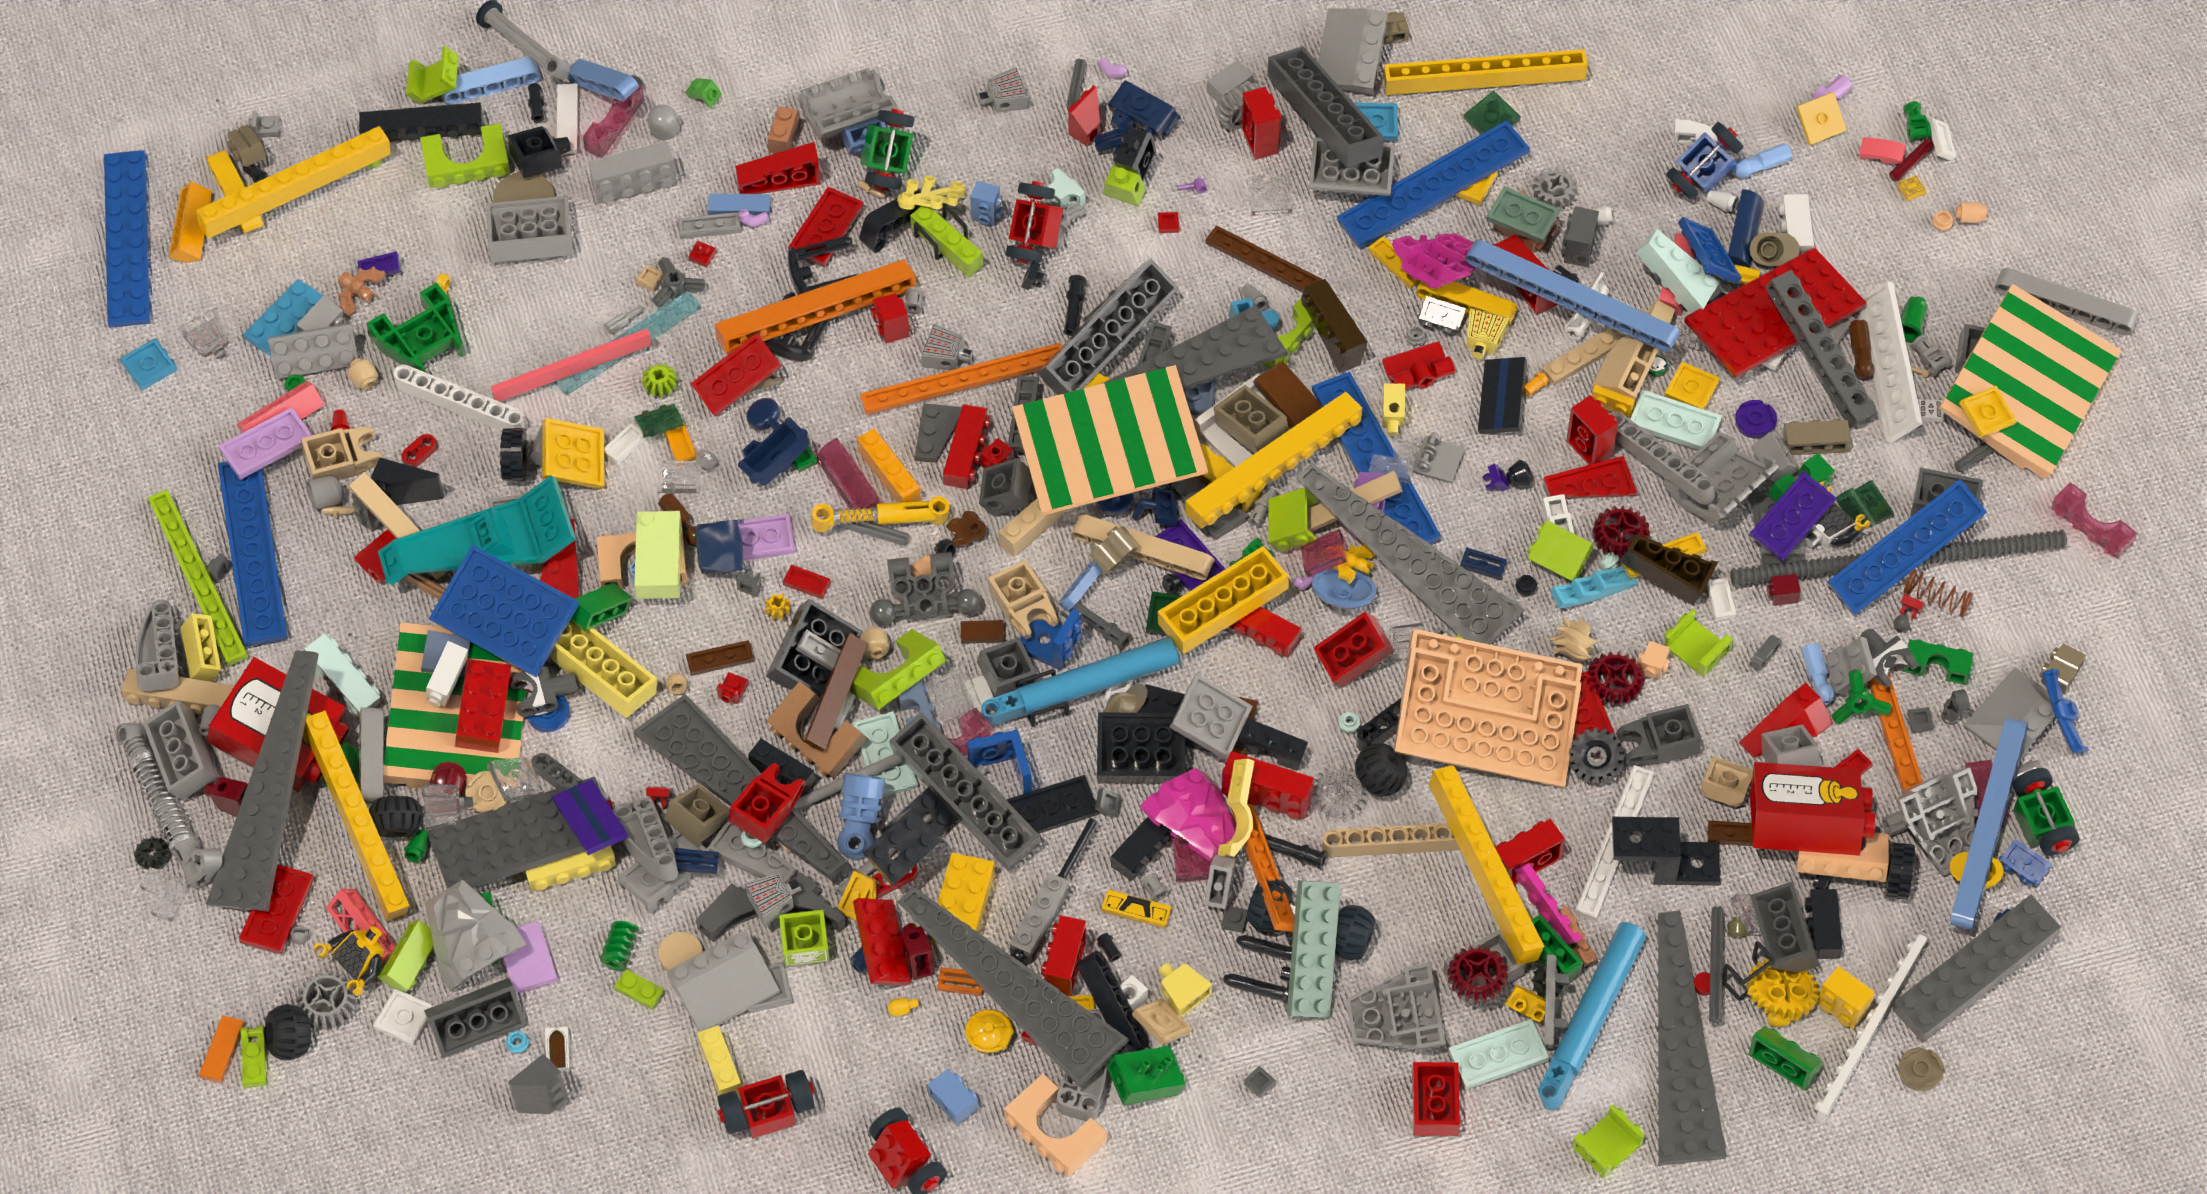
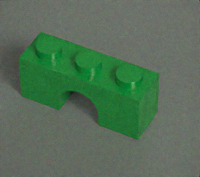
[1768,453,1835,502]
[1902,639,1974,685]

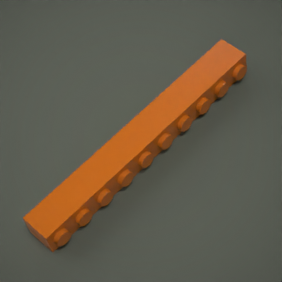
[714,259,915,354]

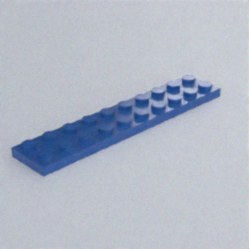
[1337,120,1530,249]
[104,150,151,328]
[1312,371,1441,544]
[217,461,288,647]

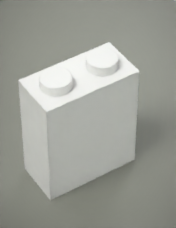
[426,641,468,707]

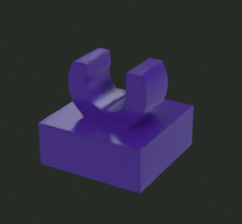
[1482,463,1510,492]

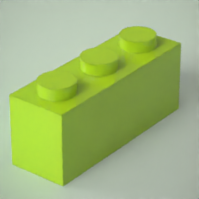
[378,920,434,992]

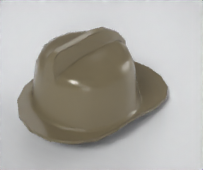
[1749,233,1800,266]
[1103,684,1147,713]

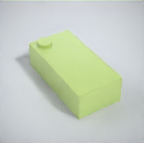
[634,511,682,599]

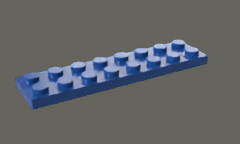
[1827,479,1987,615]

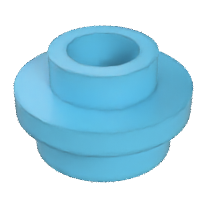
[506,1031,529,1053]

